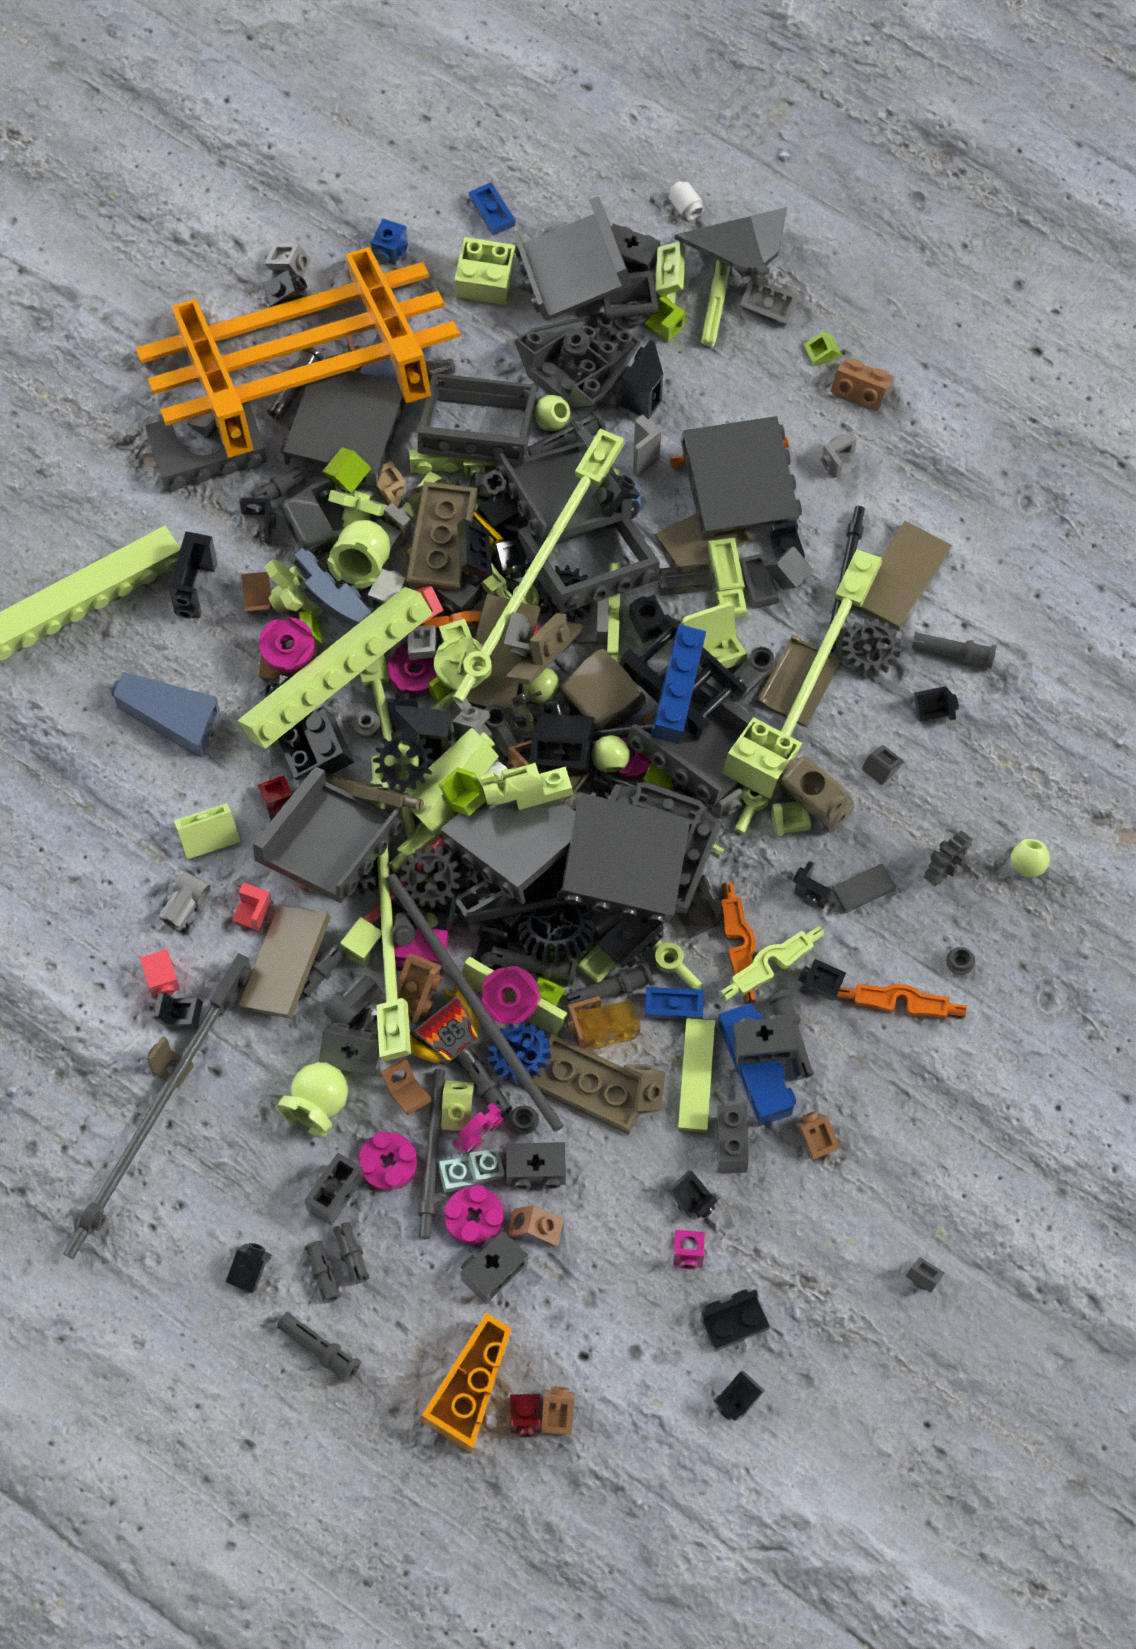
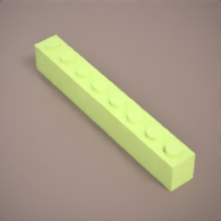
[0,525,180,660]
[237,587,433,749]

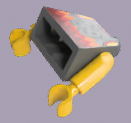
[410,983,479,1069]

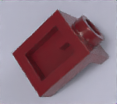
[258,775,292,821]
[510,1394,541,1438]

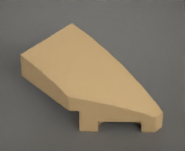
[376,460,406,509]

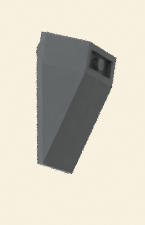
[515,312,641,408]

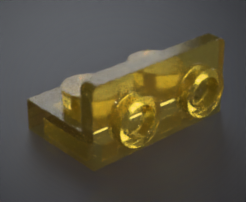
[576,1000,641,1049]

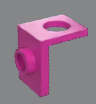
[673,1230,705,1269]

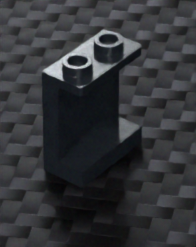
[168,531,217,618]

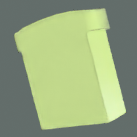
[771,801,811,836]

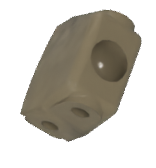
[558,649,646,730]
[780,756,855,834]

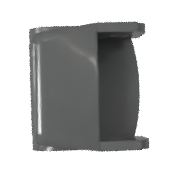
[280,478,347,559]

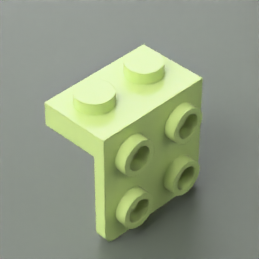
[682,602,748,675]

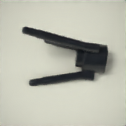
[591,771,637,800]

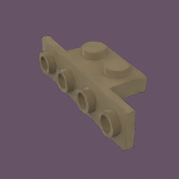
[507,613,584,685]

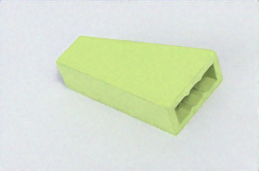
[405,728,498,837]

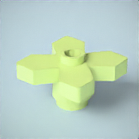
[328,490,388,527]
[265,559,324,616]

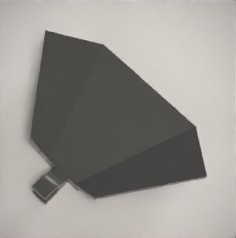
[674,207,787,287]

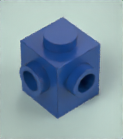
[371,218,408,265]

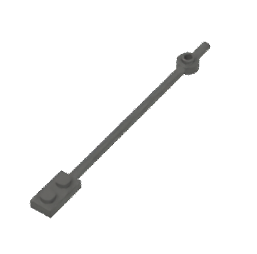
[63,953,252,1260]

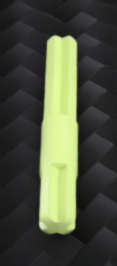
[701,260,731,347]

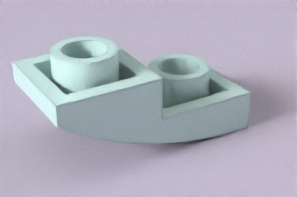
[437,1148,505,1193]

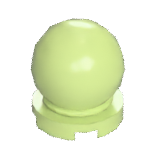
[327,520,391,588]
[277,1062,348,1138]

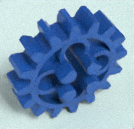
[488,1021,552,1084]

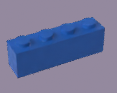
[651,624,706,744]
[718,1003,796,1127]

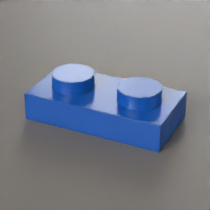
[469,182,515,235]
[645,987,704,1020]

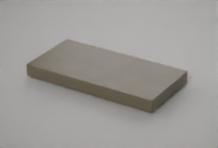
[406,482,478,591]
[852,521,952,631]
[466,594,541,714]
[238,905,331,1019]
[531,1033,641,1135]

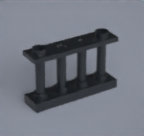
[619,614,747,741]

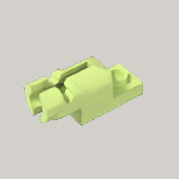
[480,763,574,810]

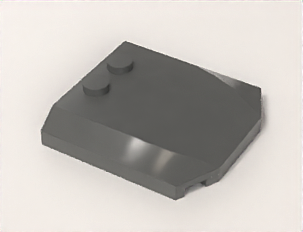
[610,782,722,913]

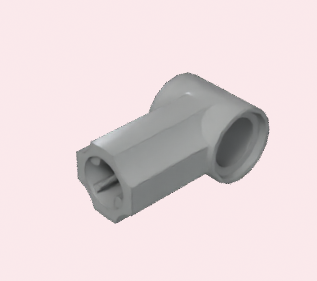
[159,871,211,931]

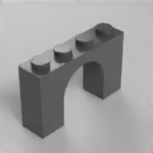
[145,401,267,491]

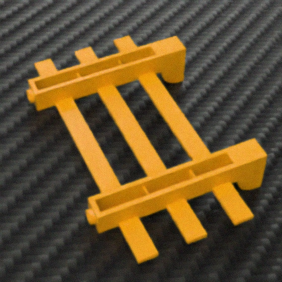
[136,247,460,458]

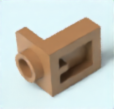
[794,1111,840,1160]
[541,1386,575,1435]

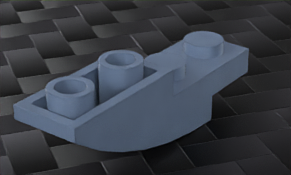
[288,548,374,627]

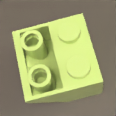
[454,237,515,305]
[722,717,802,800]

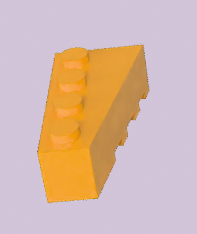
[419,1313,512,1454]

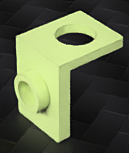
[441,1080,474,1131]

